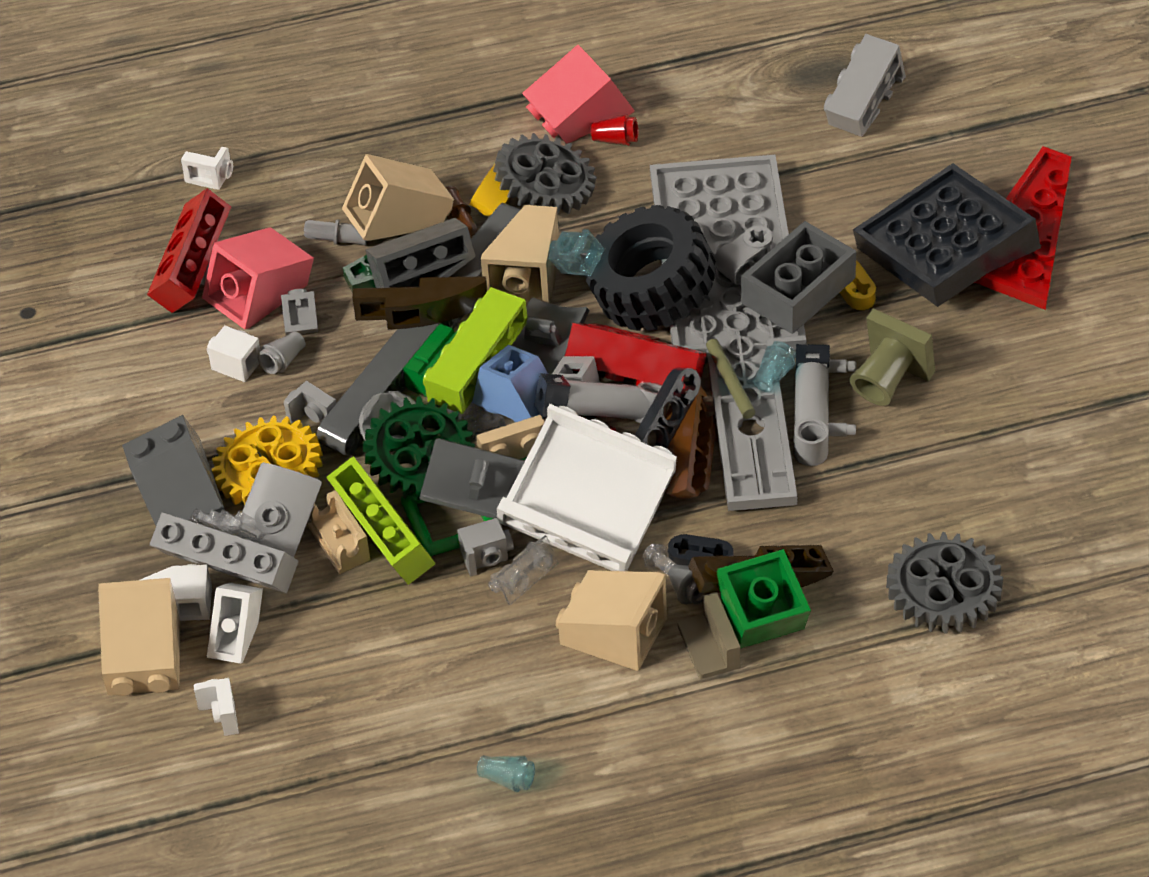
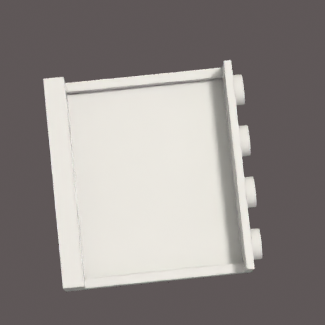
[497,404,677,571]

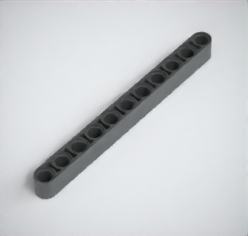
[316,203,521,456]

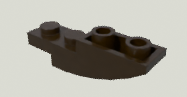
[352,276,488,330]
[688,545,834,593]

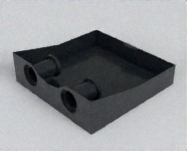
[853,163,1041,307]

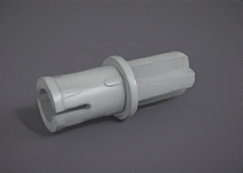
[304,220,367,245]

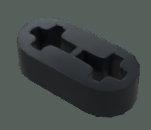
[668,534,734,566]

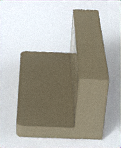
[678,593,741,679]

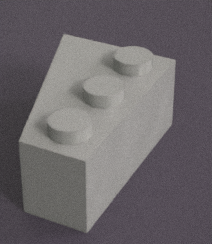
[824,34,906,137]

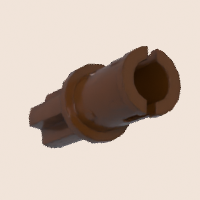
[445,186,478,238]

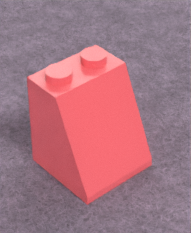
[522,45,635,144]
[202,227,314,330]

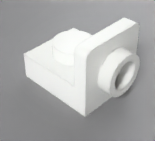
[181,147,233,190]
[194,678,239,736]

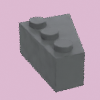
[365,218,476,288]

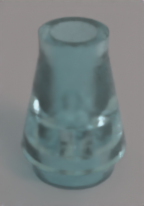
[753,341,796,392]
[477,755,535,792]

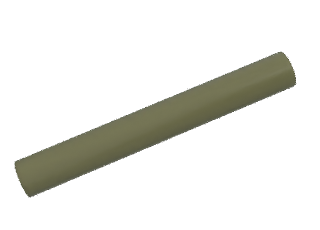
[706,339,756,419]

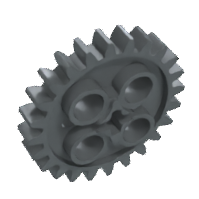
[493,133,597,215]
[886,532,1003,634]

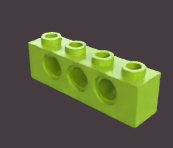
[326,456,436,585]

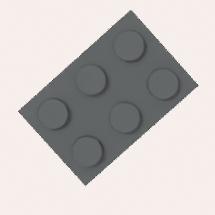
[741,221,856,334]

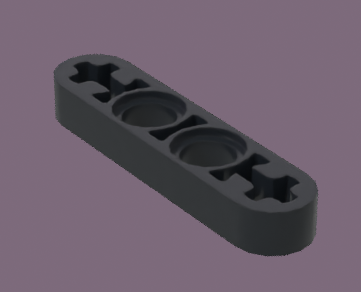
[635,368,701,449]

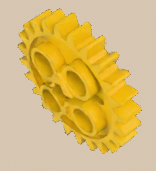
[212,416,323,505]

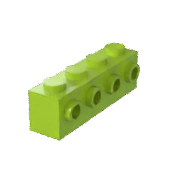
[423,287,528,414]

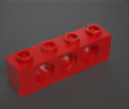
[147,188,232,313]

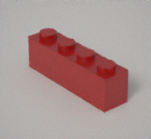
[565,323,707,395]

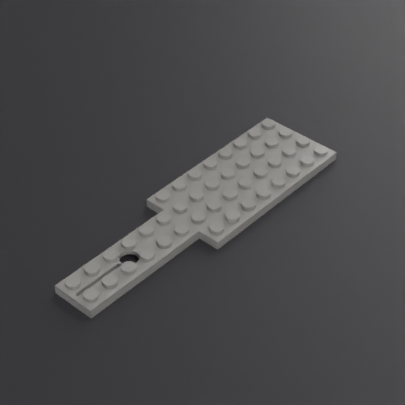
[650,154,806,511]

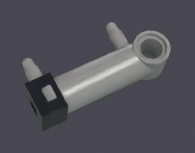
[794,344,856,466]
[534,373,669,423]

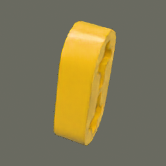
[839,260,876,310]

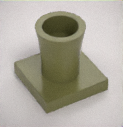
[849,308,935,406]

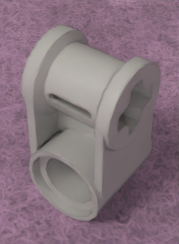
[714,226,773,286]

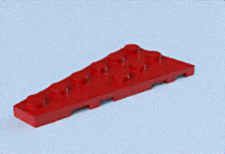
[974,146,1072,310]

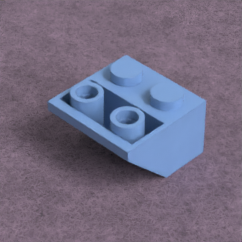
[472,345,548,423]

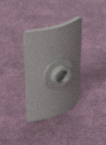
[234,462,322,557]

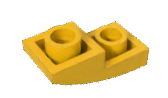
[469,164,511,216]

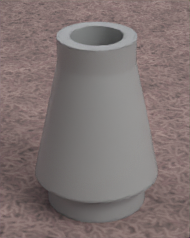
[258,331,306,374]

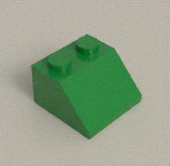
[717,549,811,649]

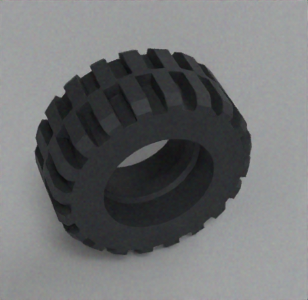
[584,205,716,331]

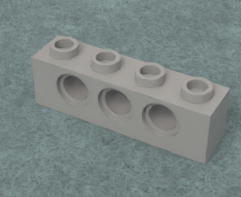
[149,512,299,594]

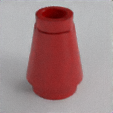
[591,114,639,146]

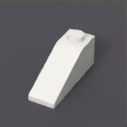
[140,564,212,621]

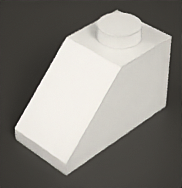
[207,583,263,664]

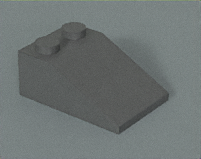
[122,415,225,526]

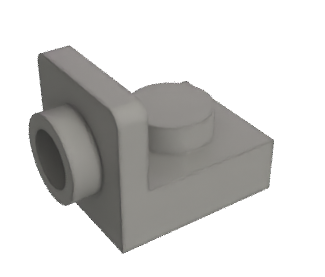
[281,289,318,336]
[284,381,336,424]

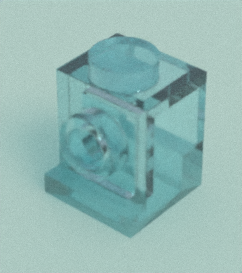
[548,229,605,276]

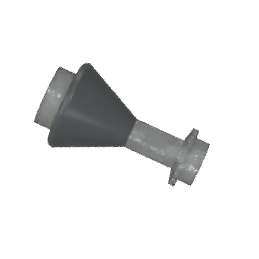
[643,544,710,605]

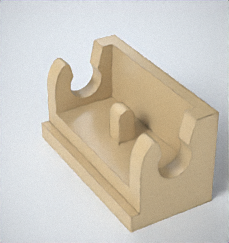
[308,490,370,574]

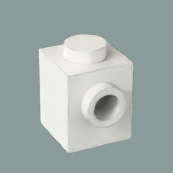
[207,325,261,382]

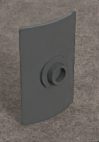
[511,297,590,374]
[420,438,525,519]

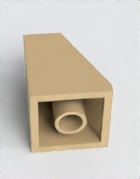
[342,154,454,241]
[481,205,560,306]
[556,570,667,671]
[98,578,180,696]

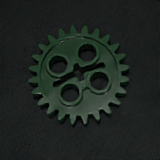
[363,396,475,500]

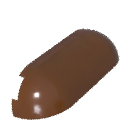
[665,386,716,499]

